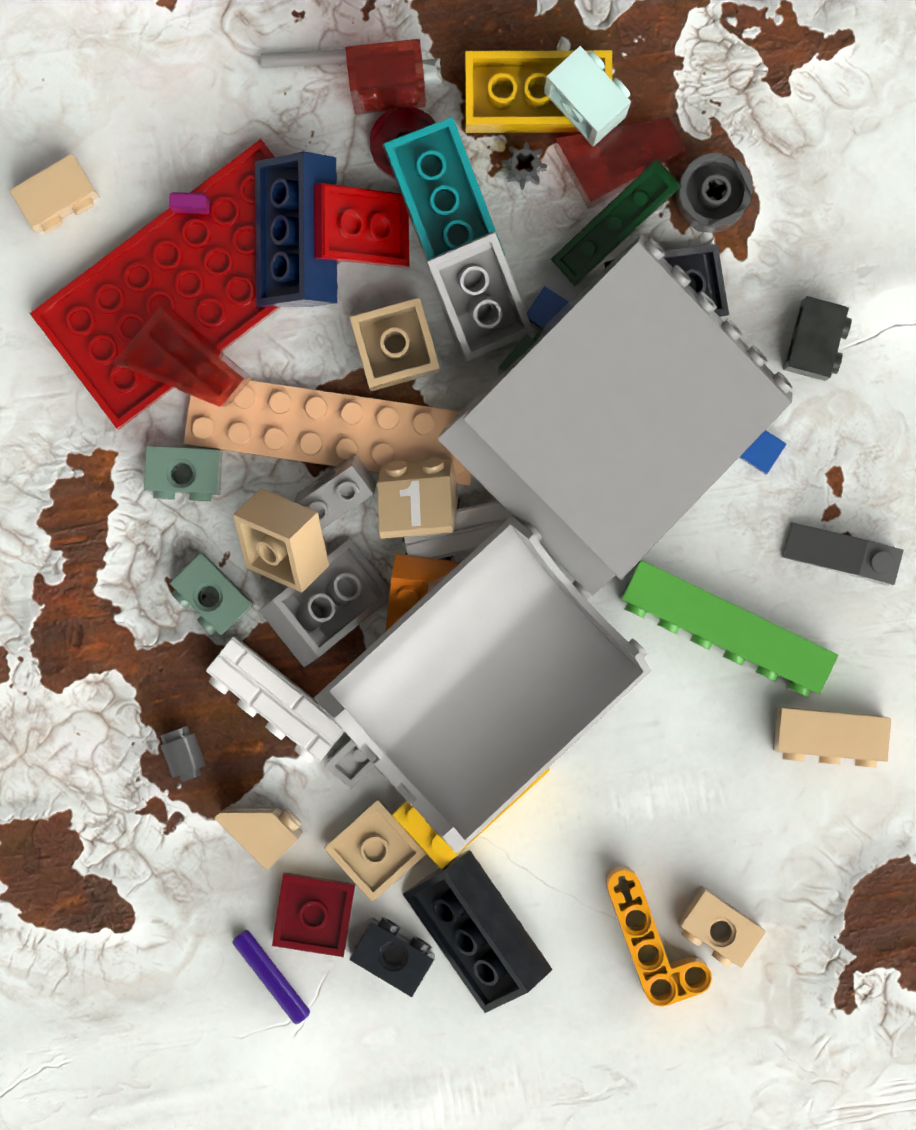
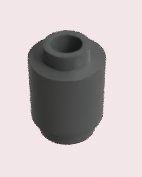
[160,726,206,782]

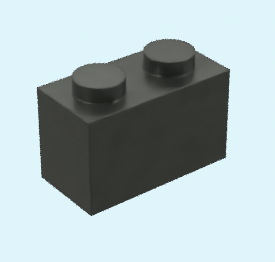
[783,296,852,381]

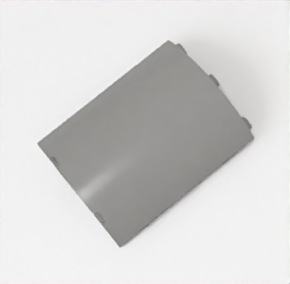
[314,516,652,854]

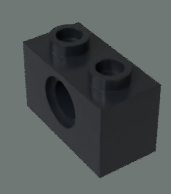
[349,917,435,997]

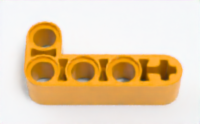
[606,866,712,1007]

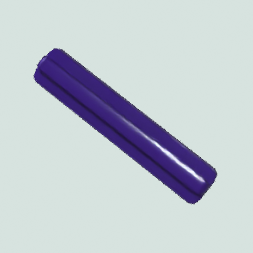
[232,930,310,1025]

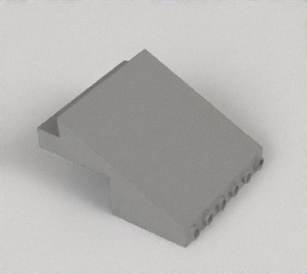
[437,235,793,596]

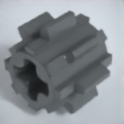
[502,142,547,190]

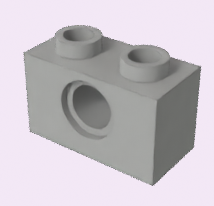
[294,454,377,530]

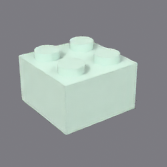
[544,46,631,147]

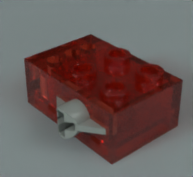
[345,39,443,115]

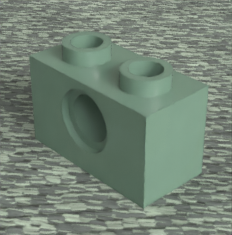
[144,446,223,501]
[169,553,255,635]

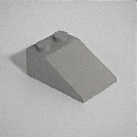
[426,231,534,362]
[259,538,390,667]

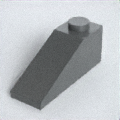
[782,522,904,586]

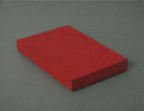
[314,183,410,268]

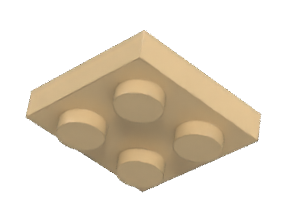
[324,799,427,903]

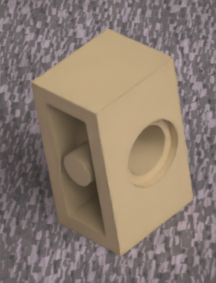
[678,886,766,968]

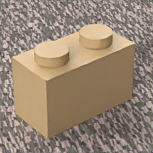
[9,154,99,233]

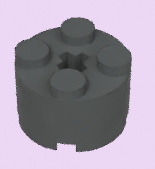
[676,153,753,233]

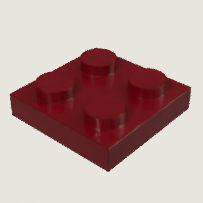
[272,872,355,957]

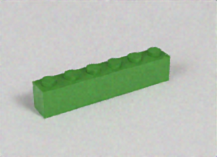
[620,560,839,697]

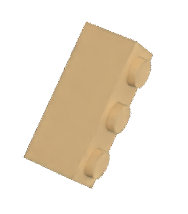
[773,707,891,768]

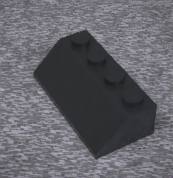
[403,850,553,1013]

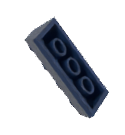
[255,151,338,307]

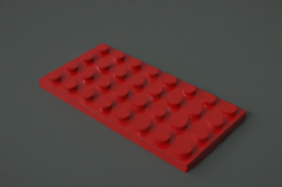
[29,139,342,430]

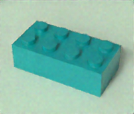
[382,117,505,260]

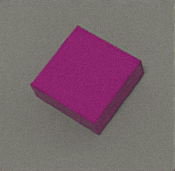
[169,192,210,214]

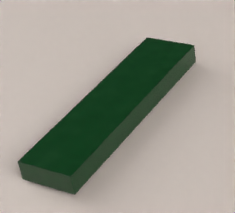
[551,159,682,286]

